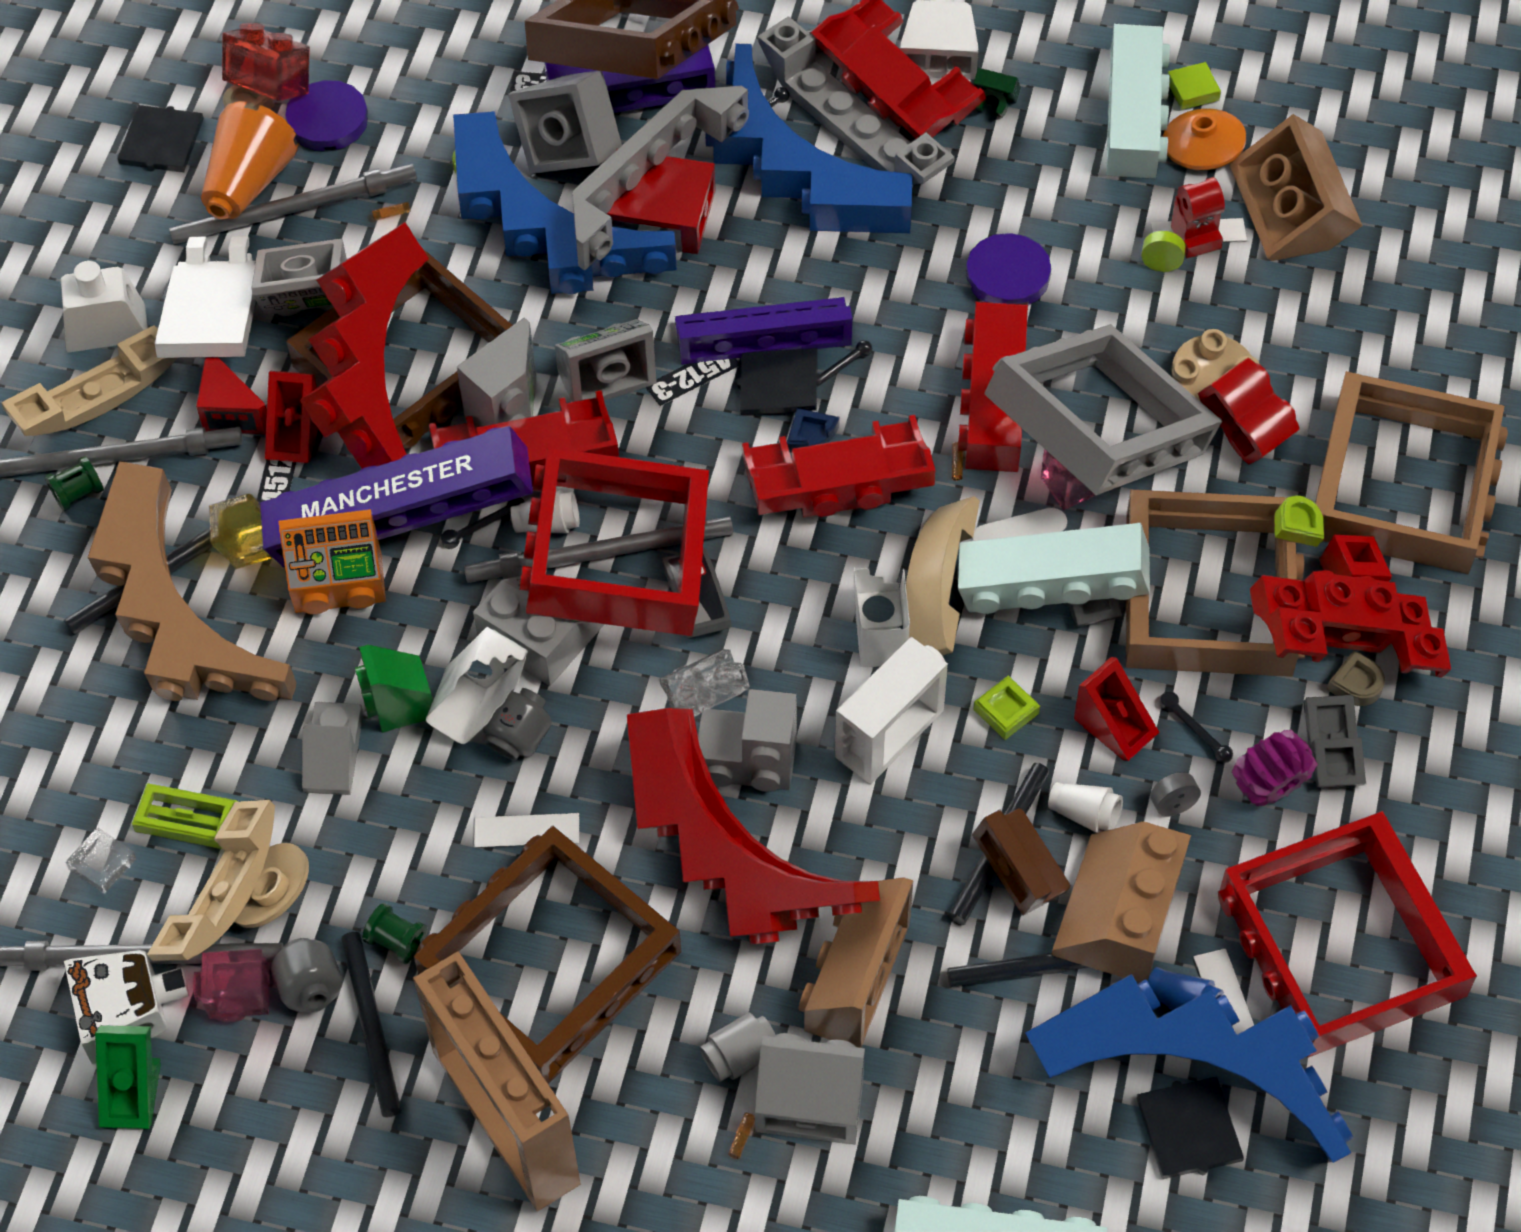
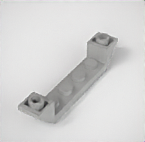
[758,16,955,185]
[572,86,749,270]

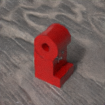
[1171,177,1225,258]

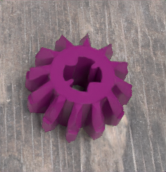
[1231,730,1317,806]

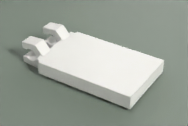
[155,236,256,358]

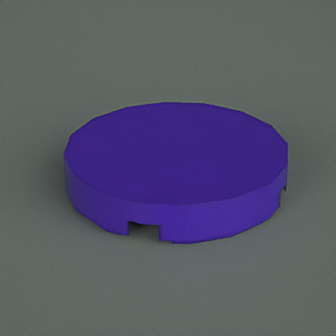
[285,80,368,151]
[966,233,1052,305]

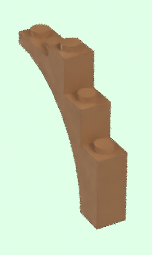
[88,461,297,701]

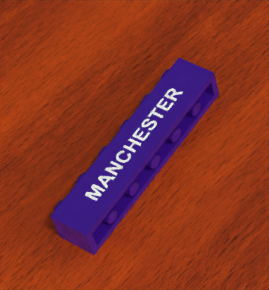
[260,426,533,568]

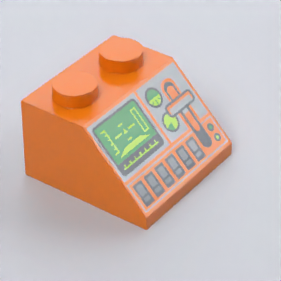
[278,509,386,614]

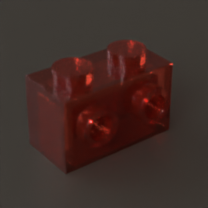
[222,23,310,101]

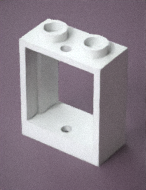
[835,637,948,785]

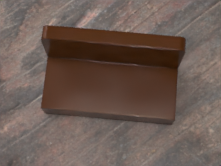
[972,808,1071,916]

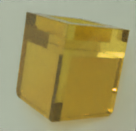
[209,494,272,569]

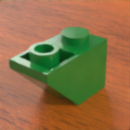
[355,644,433,733]

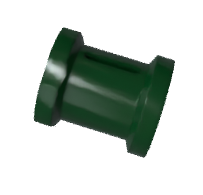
[44,455,104,511]
[362,903,428,964]

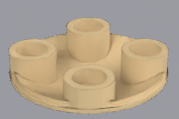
[1172,329,1259,402]

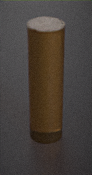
[372,202,411,221]
[952,442,963,481]
[728,1112,755,1159]

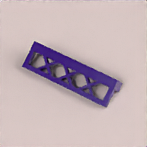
[675,297,853,365]

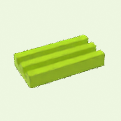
[132,783,238,849]

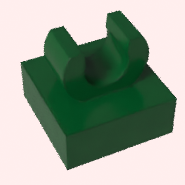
[974,67,1021,118]

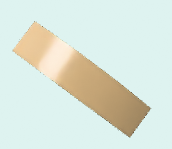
[1,325,177,436]
[906,496,980,656]
[147,800,275,961]

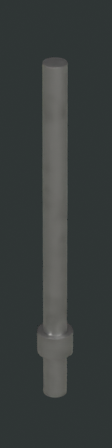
[169,164,417,244]
[0,427,243,478]
[464,516,733,583]
[0,941,283,971]

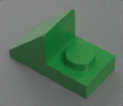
[95,1025,161,1129]

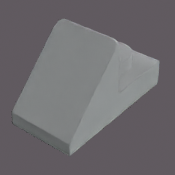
[302,702,364,795]

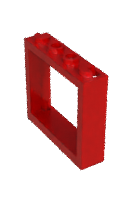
[519,447,709,636]
[1218,811,1477,1058]

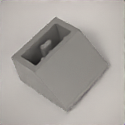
[754,1033,865,1145]

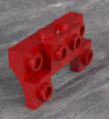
[811,0,986,139]
[429,390,619,487]
[742,415,936,518]
[1250,570,1451,678]

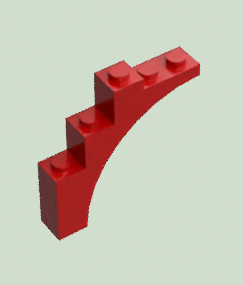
[300,222,429,469]
[627,708,880,944]

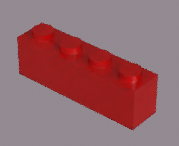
[958,302,1028,472]

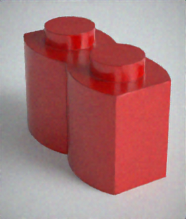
[1197,357,1300,465]

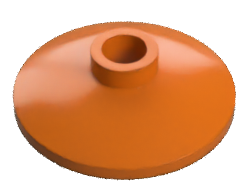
[1163,109,1246,170]

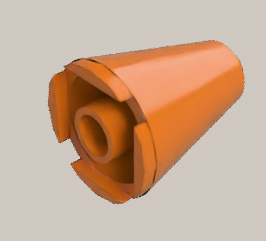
[201,101,298,220]

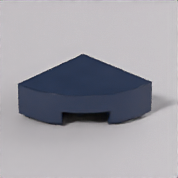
[787,408,840,453]

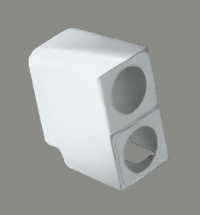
[853,567,910,667]
[426,627,528,744]

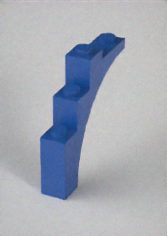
[706,43,912,234]
[453,111,677,294]
[1025,974,1354,1163]

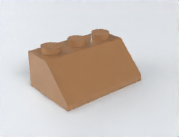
[1229,114,1363,261]
[1051,821,1191,983]
[799,877,913,1048]

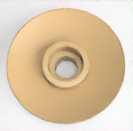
[234,843,309,928]

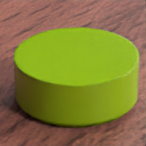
[1141,231,1186,272]

